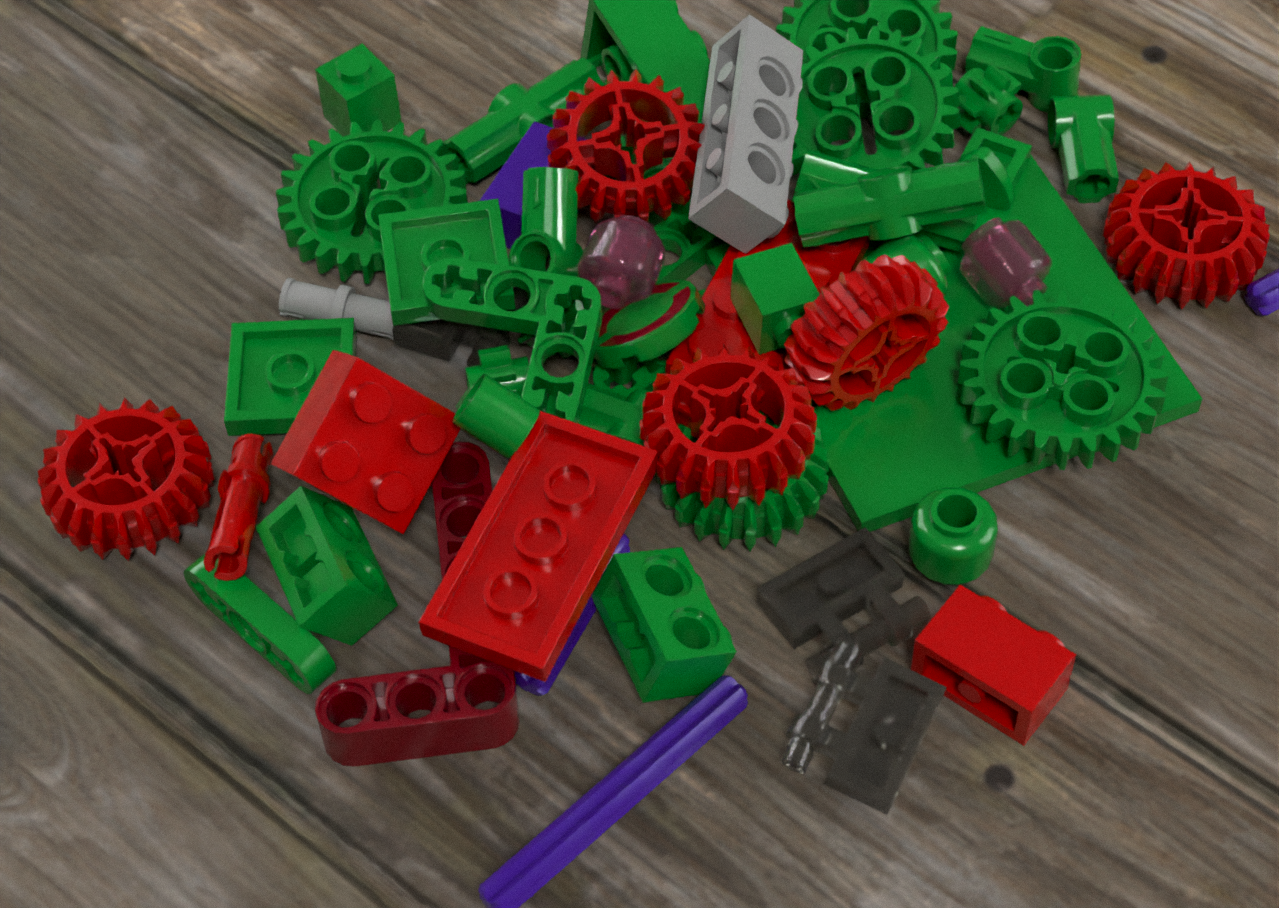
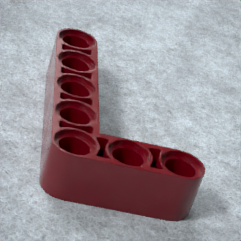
[315,441,520,766]

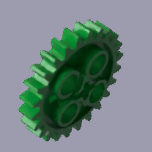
[776,0,958,130]
[792,26,960,175]
[276,119,468,284]
[958,289,1168,470]

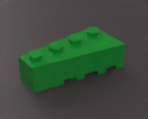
[580,0,710,162]

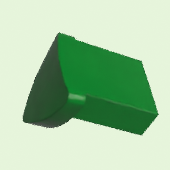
[956,127,1032,211]

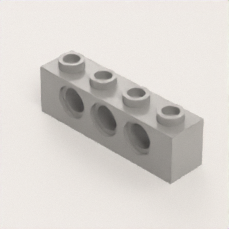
[688,14,803,254]

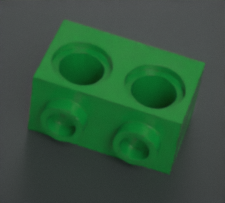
[256,486,398,646]
[591,547,737,703]

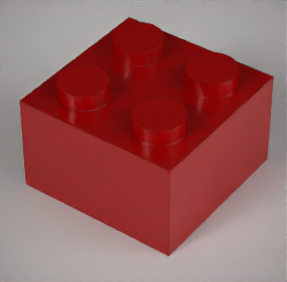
[271,350,461,535]

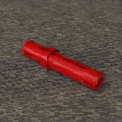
[203,433,274,581]

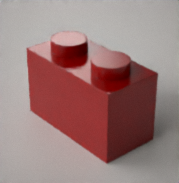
[910,584,1076,746]

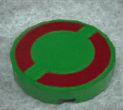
[594,280,705,369]

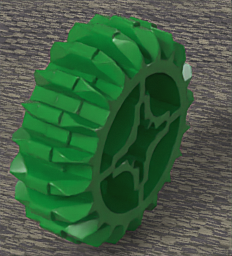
[656,410,830,552]

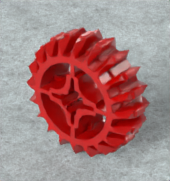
[547,69,705,229]
[1103,161,1270,309]
[784,254,950,411]
[640,343,817,511]
[38,398,215,561]

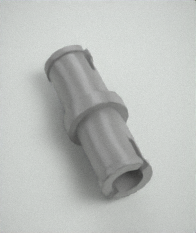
[279,278,405,341]

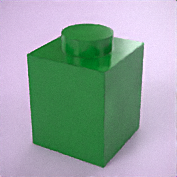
[315,43,402,137]
[730,243,820,355]

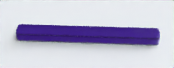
[478,675,748,908]

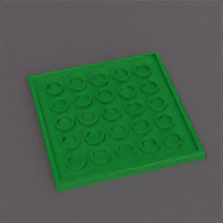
[706,154,1202,536]

